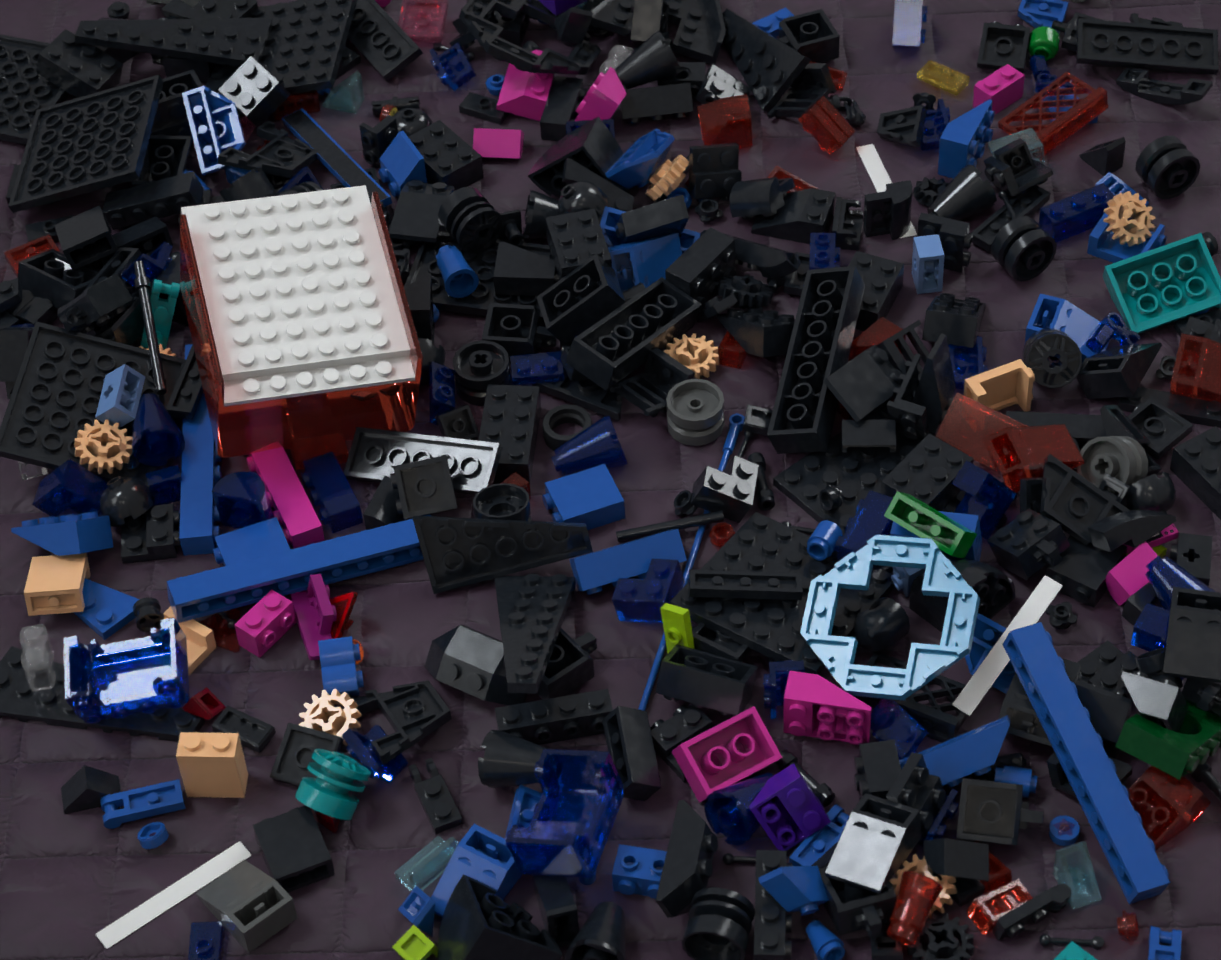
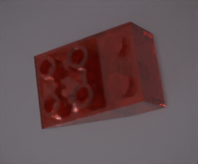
[1170,334,1221,403]
[984,424,1085,495]
[1128,765,1211,850]

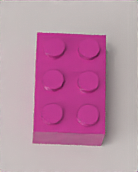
[672,706,782,803]

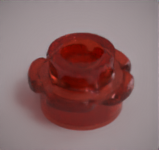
[709,523,735,547]
[1117,910,1139,941]

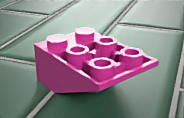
[783,671,871,745]

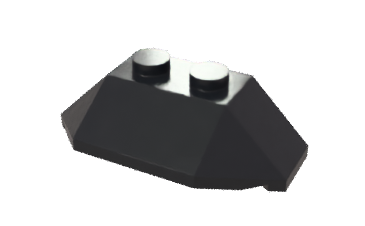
[424,625,528,705]
[656,800,718,918]

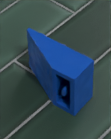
[938,100,995,178]
[608,232,682,292]
[1025,294,1113,363]
[11,511,113,556]
[431,824,526,917]

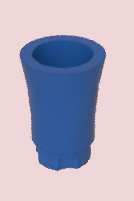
[436,245,479,298]

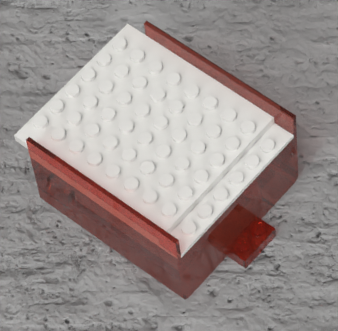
[180,185,423,470]

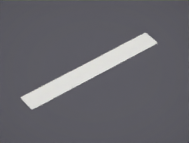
[856,144,917,238]
[953,575,1062,716]
[96,841,251,949]

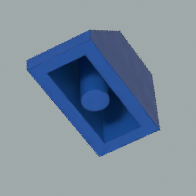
[758,866,829,915]

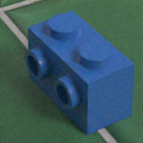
[612,844,667,899]

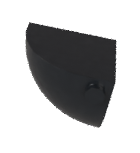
[528,116,631,198]
[909,559,1015,632]
[438,874,563,960]

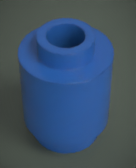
[807,520,843,560]
[994,765,1037,798]

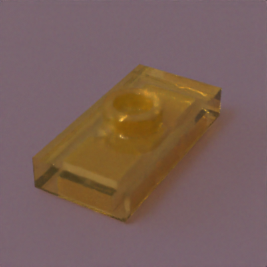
[917,60,970,96]

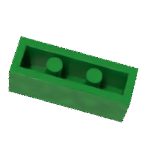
[884,491,977,559]

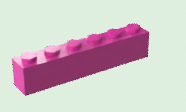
[238,418,325,549]

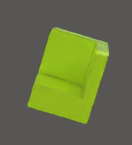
[392,925,438,960]

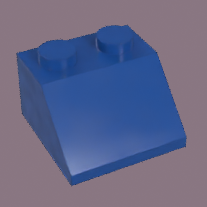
[379,131,427,199]

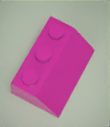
[496,49,554,121]

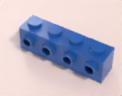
[569,529,687,595]

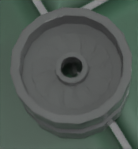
[666,379,725,446]
[1077,436,1148,495]

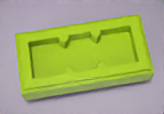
[660,603,695,654]

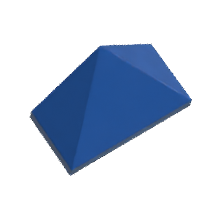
[398,886,435,937]

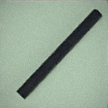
[616,511,724,542]

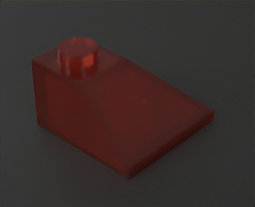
[697,94,752,149]

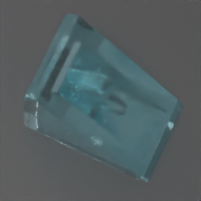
[322,71,364,114]
[1053,841,1102,909]

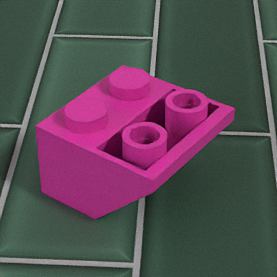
[575,67,627,126]

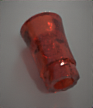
[887,871,943,946]

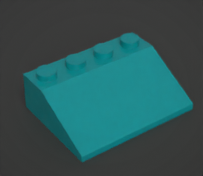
[1103,233,1221,336]

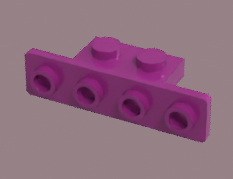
[289,574,337,660]

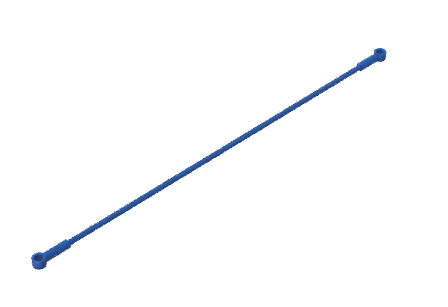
[578,413,744,885]

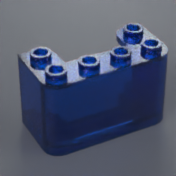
[63,617,190,723]
[505,749,623,879]

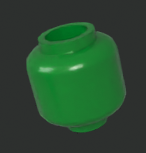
[1028,26,1060,61]

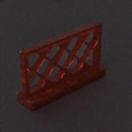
[998,72,1108,159]

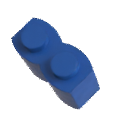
[318,636,364,697]

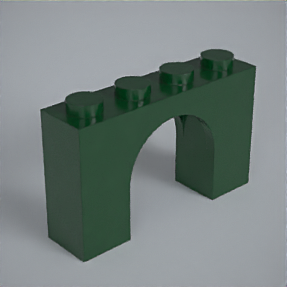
[1116,701,1221,780]

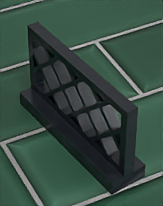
[854,652,968,742]

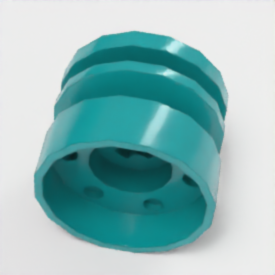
[295,749,371,820]

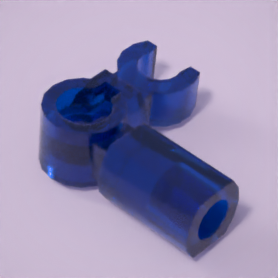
[1030,55,1074,95]
[1086,312,1140,353]

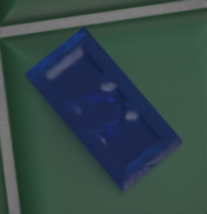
[188,921,223,960]

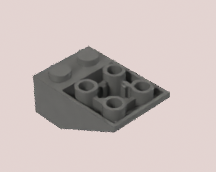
[196,860,297,953]

